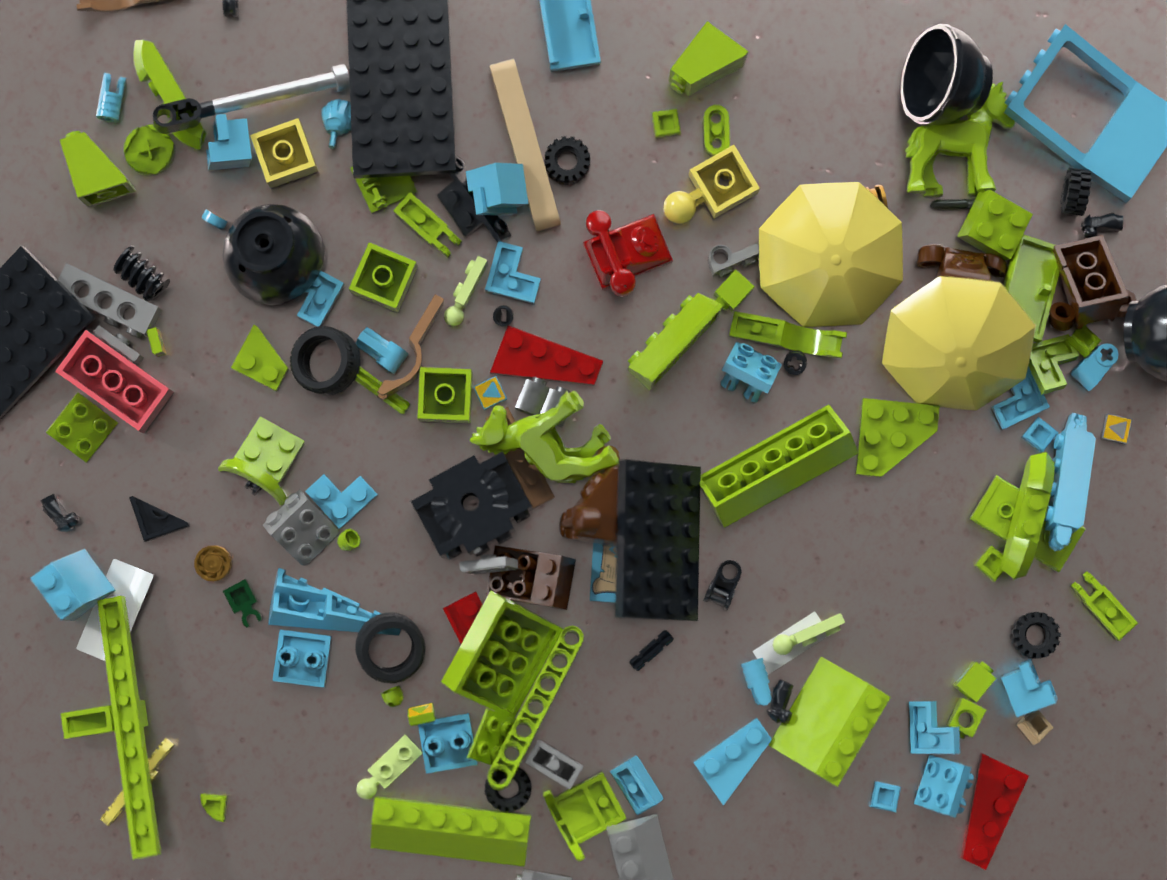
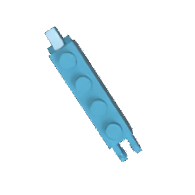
[1044,413,1096,551]

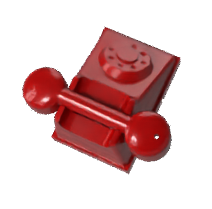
[583,210,673,297]

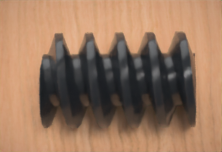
[113,245,170,301]

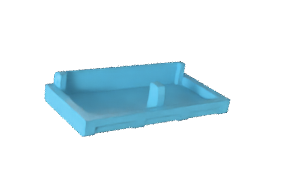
[539,0,601,72]

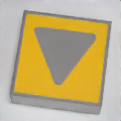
[1101,413,1132,445]

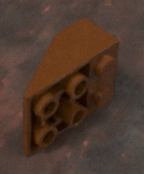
[486,545,576,610]

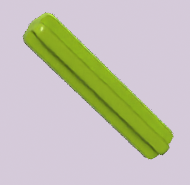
[355,366,410,414]

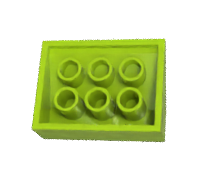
[628,293,723,390]
[441,591,563,718]
[768,657,891,787]

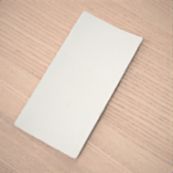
[76,559,154,661]

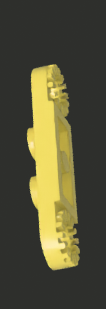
[100,738,175,826]

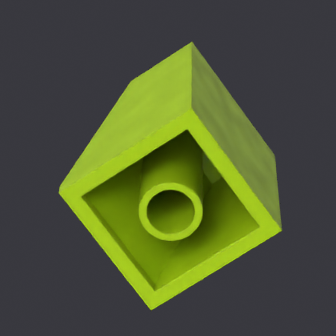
[669,21,748,96]
[60,131,136,207]

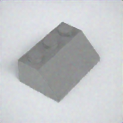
[606,814,673,880]

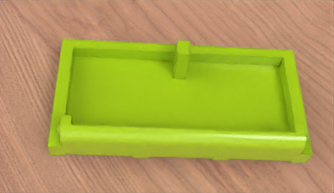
[1003,234,1060,343]
[970,475,1086,572]

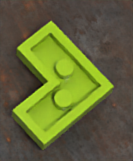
[1028,334,1079,395]

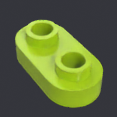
[703,105,730,156]

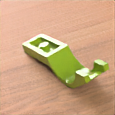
[729,311,847,358]

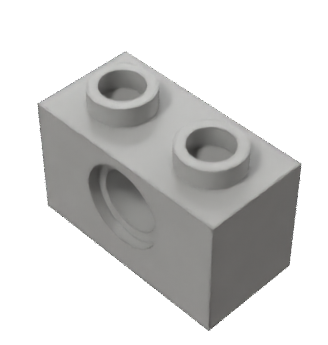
[525,740,583,789]

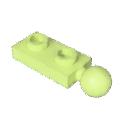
[444,256,488,326]
[772,613,845,655]
[356,735,423,799]

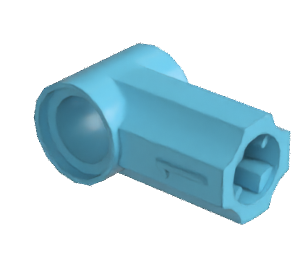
[355,327,409,375]

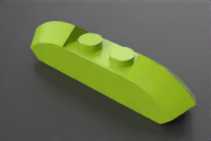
[134,40,207,150]
[1001,452,1055,579]

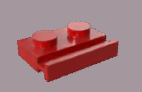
[443,591,483,644]

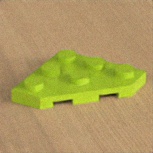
[855,398,940,477]

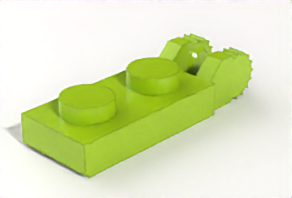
[393,192,462,257]
[1071,571,1138,641]

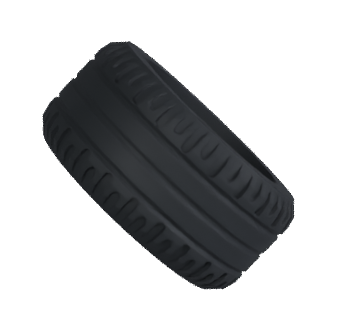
[290,326,361,395]
[355,612,425,683]

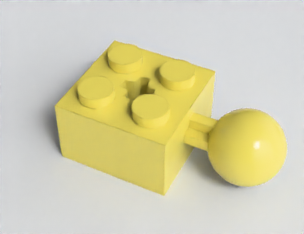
[663,145,760,224]

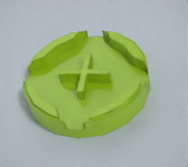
[123,124,175,176]

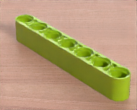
[488,626,584,790]

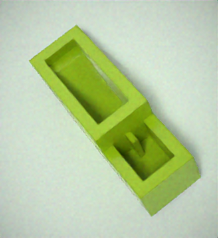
[61,700,148,739]

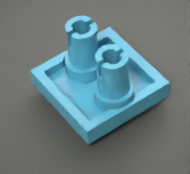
[721,341,782,402]
[273,630,332,688]
[418,713,478,774]
[914,754,974,818]

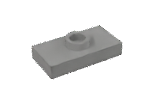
[94,325,144,365]
[460,554,518,575]

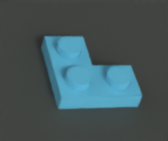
[485,241,541,304]
[297,270,345,327]
[991,367,1050,430]
[305,474,378,529]
[909,701,960,754]

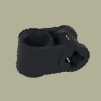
[703,560,742,611]

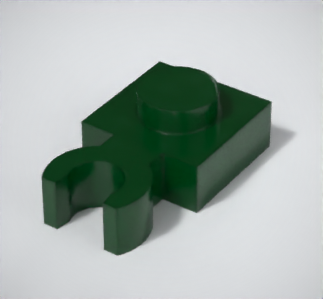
[223,579,263,628]

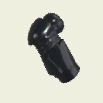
[1081,212,1123,238]
[41,494,79,532]
[767,679,794,724]

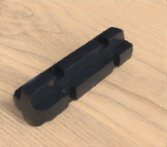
[629,630,674,671]

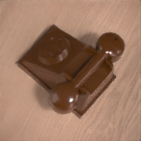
[1048,235,1137,331]
[916,244,1007,282]
[559,465,618,547]

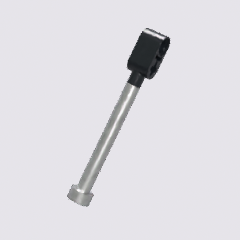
[153,64,350,134]

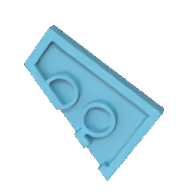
[693,718,772,806]

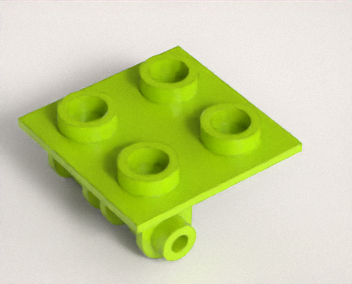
[350,167,417,213]
[46,392,118,463]
[467,708,516,766]

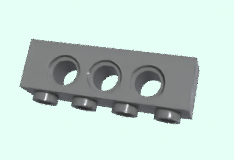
[58,263,162,339]

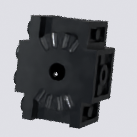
[411,452,533,560]

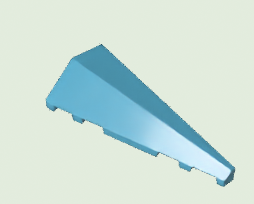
[268,568,401,636]

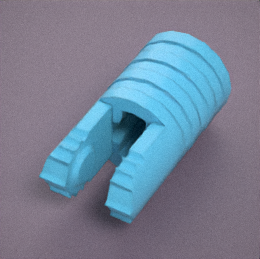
[96,73,126,122]
[741,658,771,706]

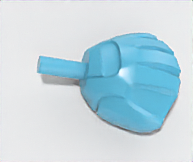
[321,99,351,149]

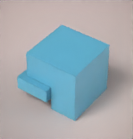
[206,114,252,170]
[466,163,529,215]
[1001,659,1058,717]

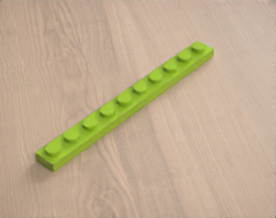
[97,596,161,859]

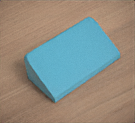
[610,755,663,816]

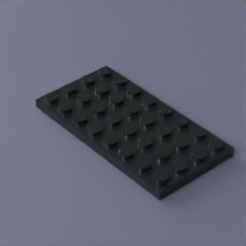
[346,0,456,179]

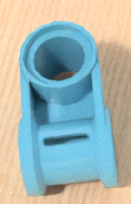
[1070,343,1119,391]

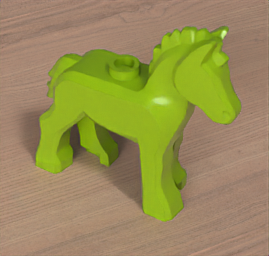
[905,81,1016,198]
[470,391,619,483]

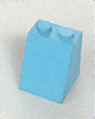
[30,549,115,621]

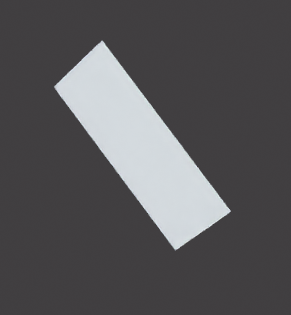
[752,611,830,675]

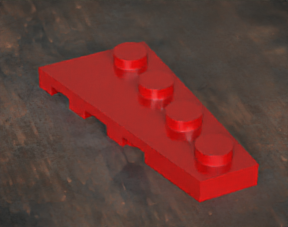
[490,325,603,386]
[961,753,1029,870]

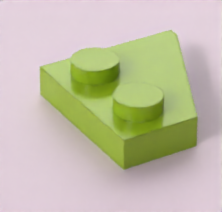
[231,325,289,392]

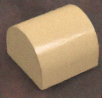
[1016,710,1054,745]

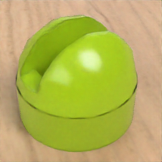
[337,529,360,551]
[381,686,404,707]

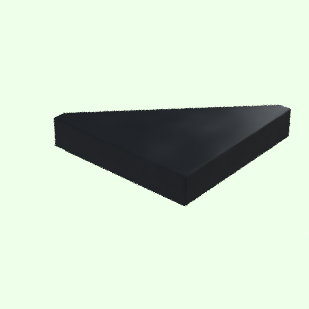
[129,496,191,542]

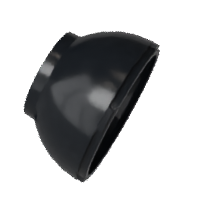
[901,24,993,126]
[223,204,324,305]
[1124,284,1167,382]

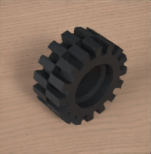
[545,136,590,185]
[1061,168,1092,216]
[1011,612,1061,659]
[484,767,532,812]

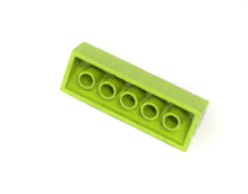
[699,404,859,528]
[370,796,531,867]

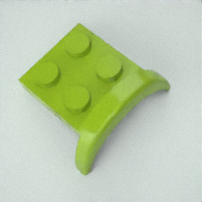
[218,416,305,506]
[543,772,627,862]

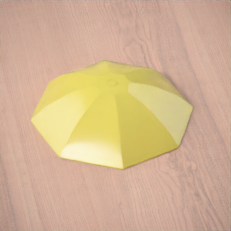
[759,182,903,327]
[882,276,1036,411]

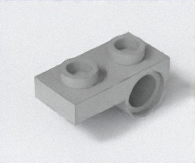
[708,243,759,277]

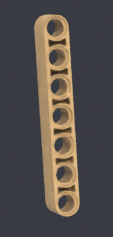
[489,59,561,232]

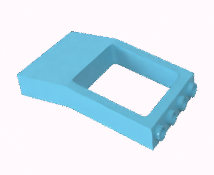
[1004,24,1167,203]

